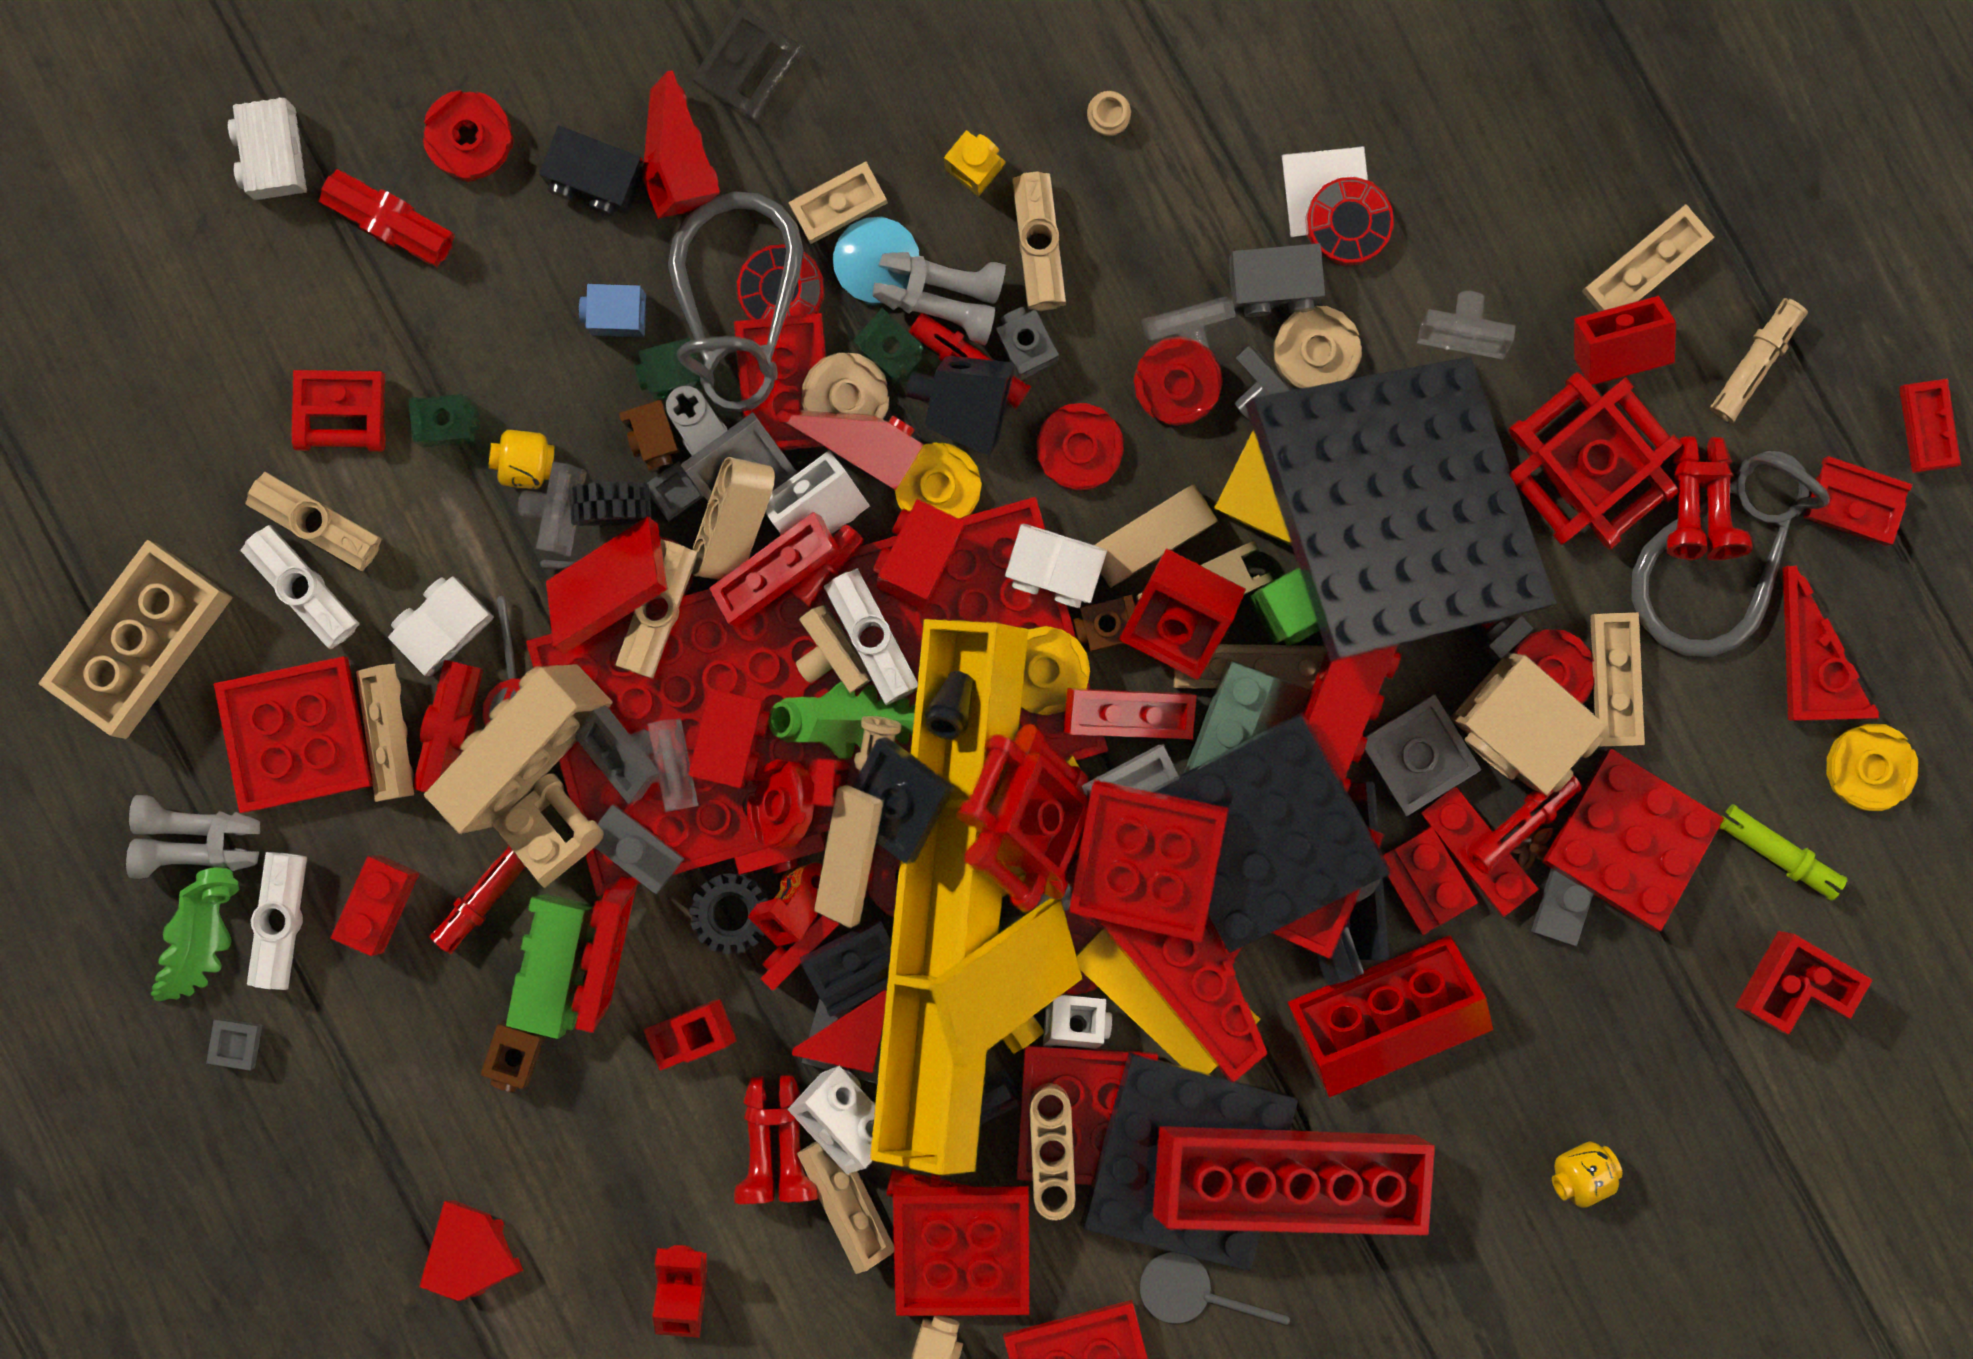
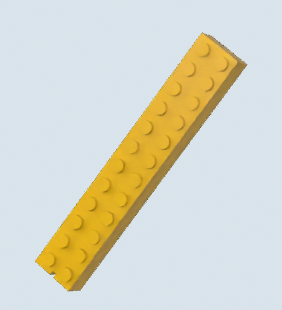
[870,619,1028,1175]

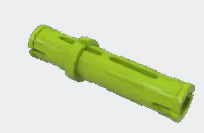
[1719,804,1847,901]

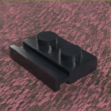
[800,917,892,1017]

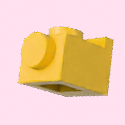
[944,130,1006,197]

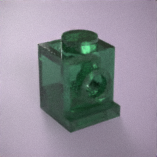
[853,308,923,382]
[408,394,480,448]

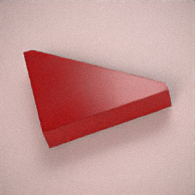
[792,989,887,1073]

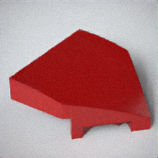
[419,1200,523,1301]

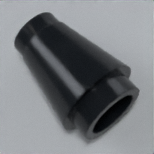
[925,671,974,739]

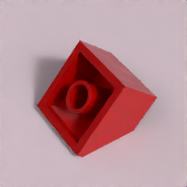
[1119,548,1246,680]

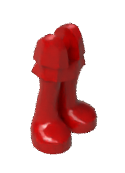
[1666,436,1753,561]
[734,1075,818,1204]

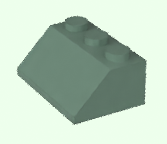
[1184,659,1311,773]

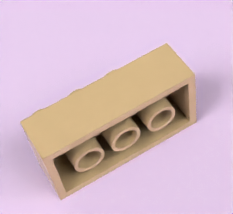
[38,539,233,739]
[424,665,613,834]

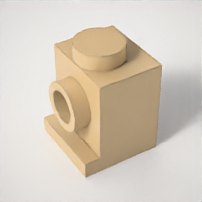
[911,1316,963,1359]

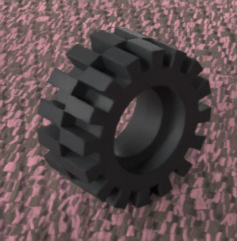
[569,481,651,526]
[690,873,769,954]

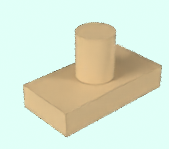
[796,605,872,692]

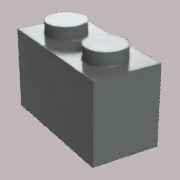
[1228,243,1325,317]

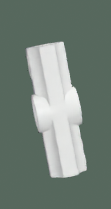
[240,525,360,649]
[824,569,918,705]
[247,852,307,990]

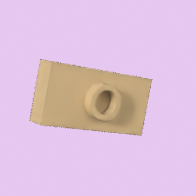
[789,161,887,244]

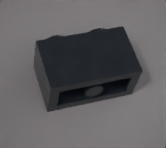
[539,125,644,216]

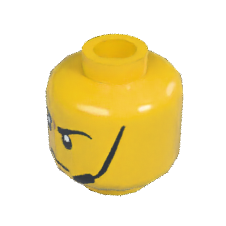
[489,430,554,489]
[1552,1141,1622,1208]

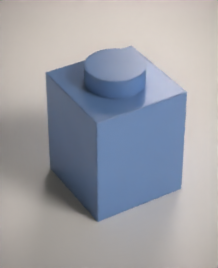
[579,284,646,337]

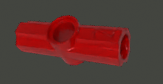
[319,169,455,267]
[413,659,484,793]

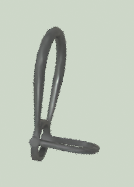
[668,191,804,412]
[1631,451,1830,657]

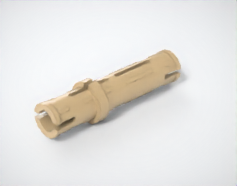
[1709,298,1808,423]

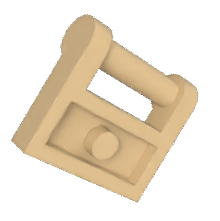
[492,774,604,888]

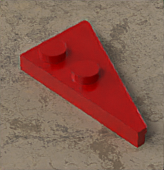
[1783,566,1879,721]

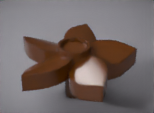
[1511,827,1553,871]

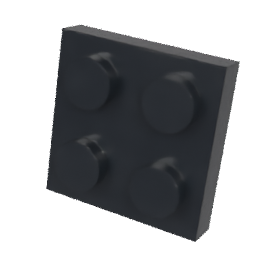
[852,737,955,864]

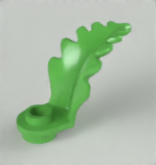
[769,682,916,760]
[151,868,239,1001]

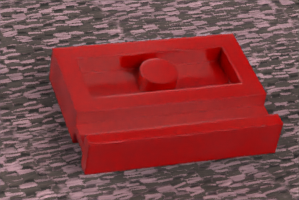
[1804,456,1913,546]
[1383,827,1478,936]

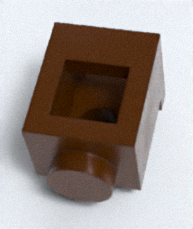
[619,400,682,472]
[1073,595,1135,653]
[480,1020,546,1092]

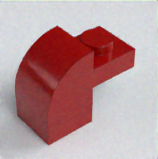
[643,999,737,1071]
[652,1245,707,1338]

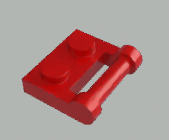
[292,370,386,452]

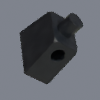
[906,356,1016,456]

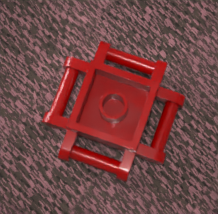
[1508,372,1683,550]
[957,724,1089,912]

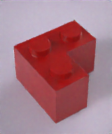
[1735,931,1873,1035]

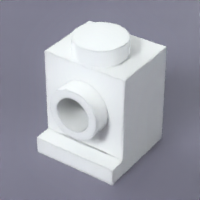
[1043,995,1112,1049]

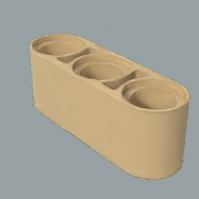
[692,457,775,580]
[1095,484,1218,588]
[1030,1083,1075,1220]

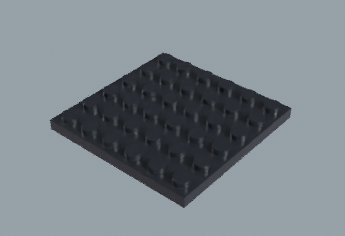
[1245,356,1556,662]

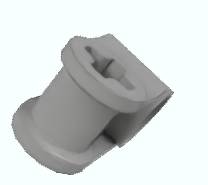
[666,386,728,456]

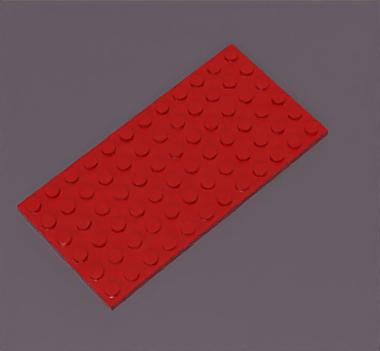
[526,497,1108,896]

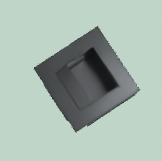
[996,307,1059,380]

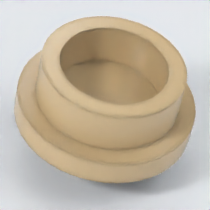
[1087,91,1131,136]

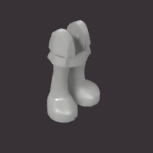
[872,252,1006,345]
[126,795,260,879]

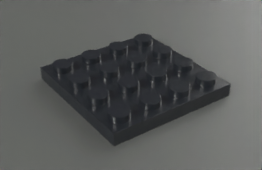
[1150,712,1390,953]
[1080,1052,1298,1271]

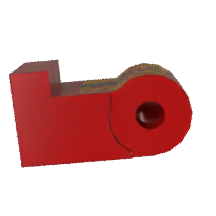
[748,862,823,947]

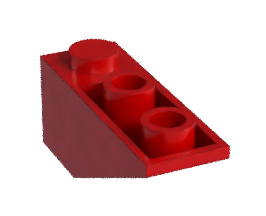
[642,70,720,219]

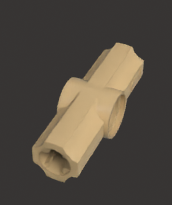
[1012,171,1066,311]
[245,472,382,571]
[616,539,698,679]

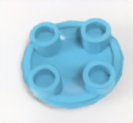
[833,217,919,305]

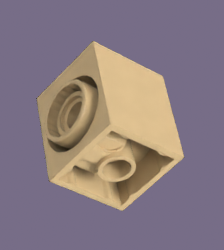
[1450,653,1607,795]

